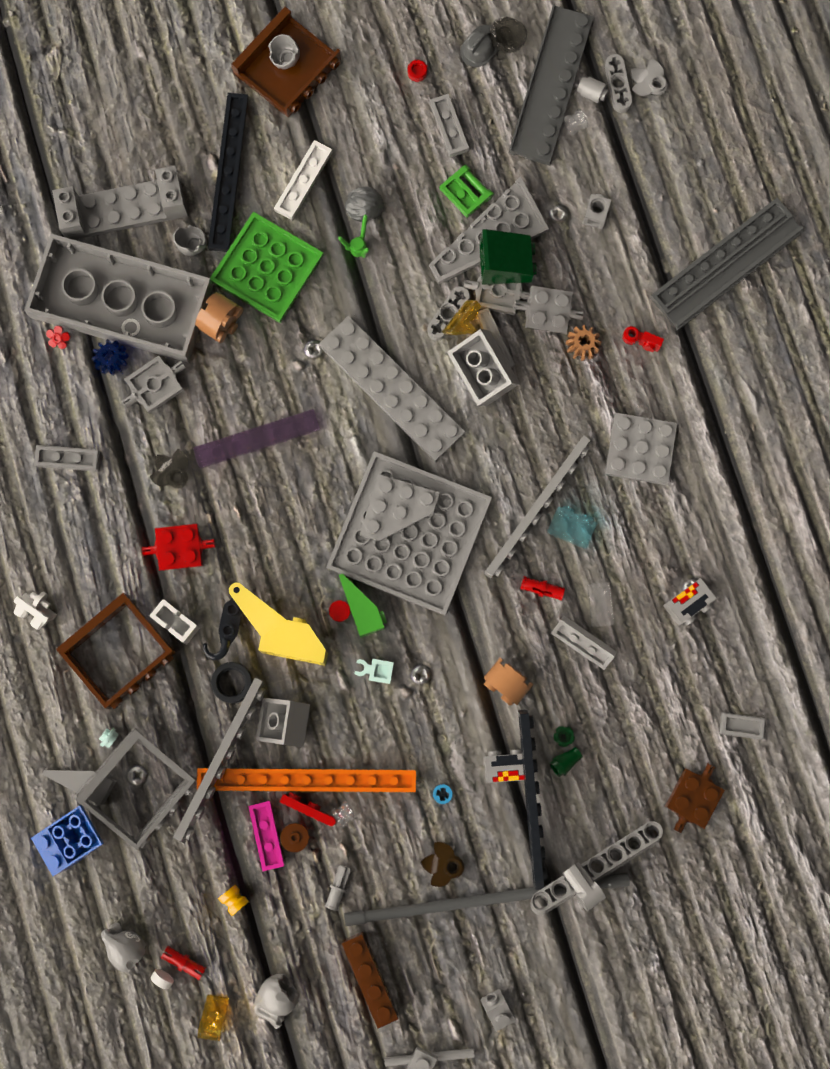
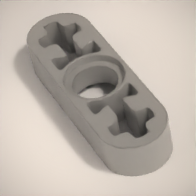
[605,54,632,113]
[428,287,470,341]

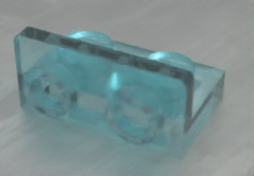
[547,506,598,549]

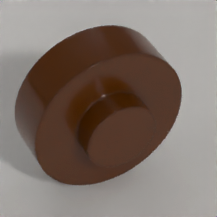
[280,823,309,852]

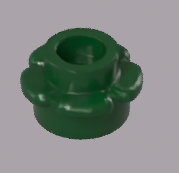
[553,726,575,747]

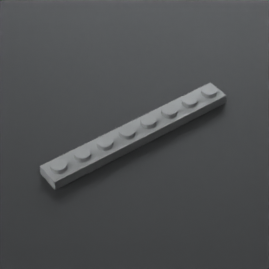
[484,435,590,579]
[173,678,266,844]

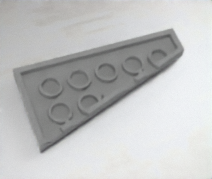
[429,176,549,285]

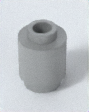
[577,76,609,104]

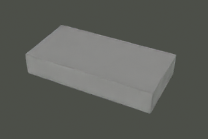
[719,712,766,740]

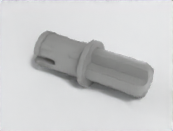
[325,865,351,911]

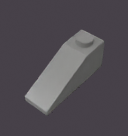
[42,770,117,805]

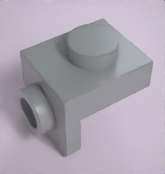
[481,989,516,1032]

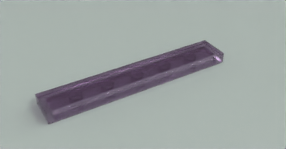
[193,409,320,469]

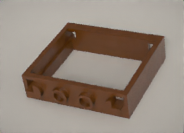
[56,593,176,709]

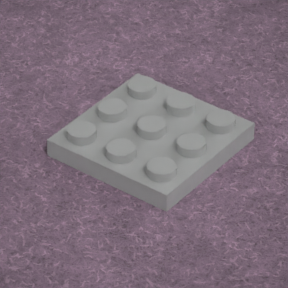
[605,413,677,486]

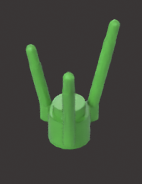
[338,215,369,258]

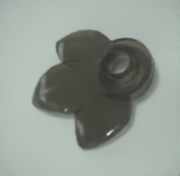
[150,449,188,488]

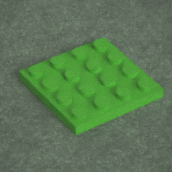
[210,212,324,323]

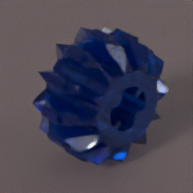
[92,339,129,376]

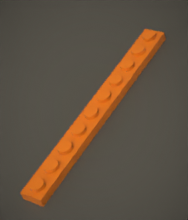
[197,768,416,792]

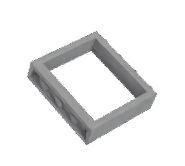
[74,728,195,850]

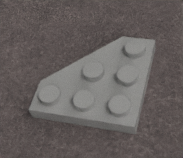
[360,474,440,542]

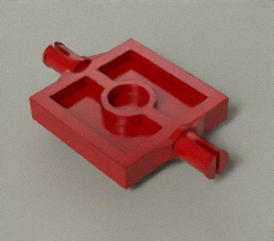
[142,524,216,571]

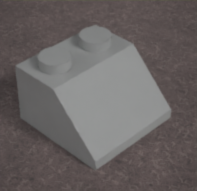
[256,698,310,748]

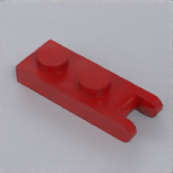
[280,792,336,826]

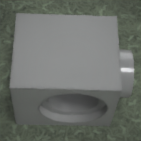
[583,194,611,229]

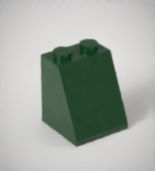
[479,229,537,285]

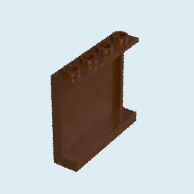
[231,7,341,118]

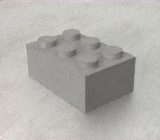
[447,329,520,406]

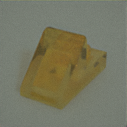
[442,300,481,335]
[198,994,229,1041]

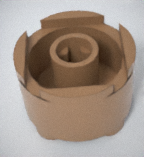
[195,292,244,343]
[484,658,534,706]

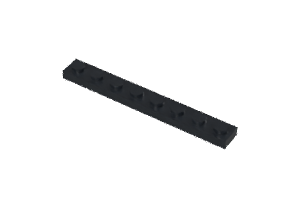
[208,93,249,252]
[518,709,547,890]

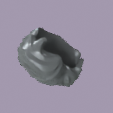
[345,187,384,222]

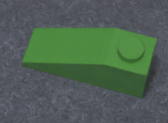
[339,574,387,638]

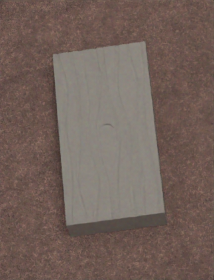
[24,234,213,363]

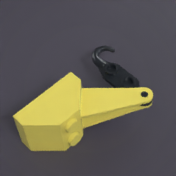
[203,583,328,666]

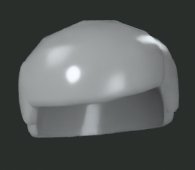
[269,34,300,69]
[173,225,207,256]

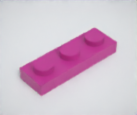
[248,801,285,871]

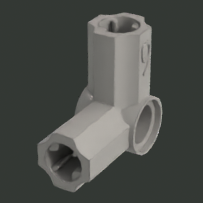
[563,862,606,911]

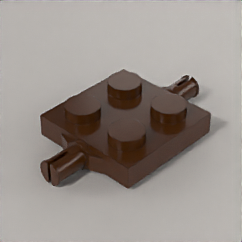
[665,763,725,834]

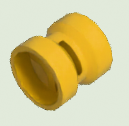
[218,884,249,916]

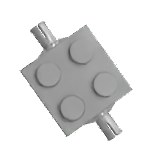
[463,274,530,315]
[513,286,584,334]
[122,355,186,414]

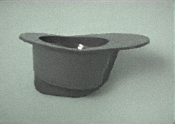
[460,25,502,67]

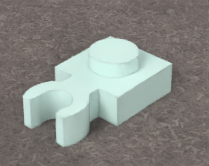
[354,659,394,684]

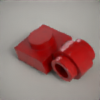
[622,326,664,352]

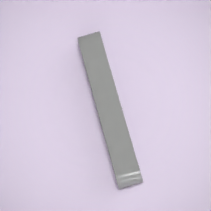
[531,821,663,915]

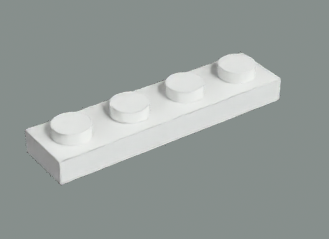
[274,140,333,221]

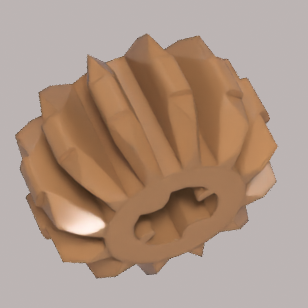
[565,325,602,361]

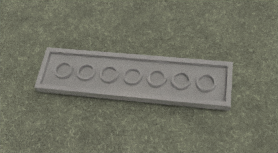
[319,316,465,462]

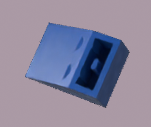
[31,805,104,876]

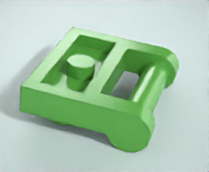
[439,164,494,218]

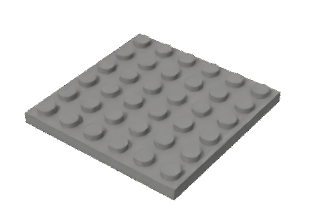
[326,451,492,616]

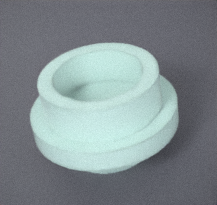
[99,727,119,748]

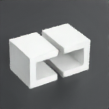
[150,599,200,645]

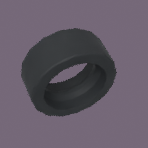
[211,662,253,704]

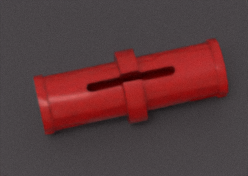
[520,576,565,601]
[161,945,206,981]

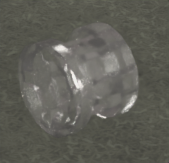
[564,109,588,135]
[331,801,357,828]

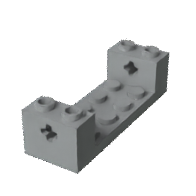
[52,166,188,240]

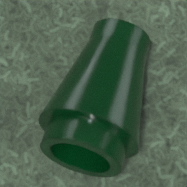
[549,747,583,777]

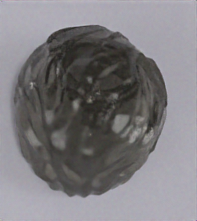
[489,17,528,53]

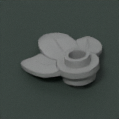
[631,59,668,96]

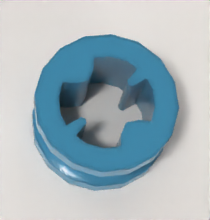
[433,784,452,804]

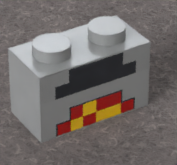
[663,578,717,626]
[484,749,524,783]

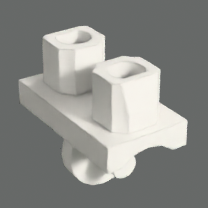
[14,591,57,630]

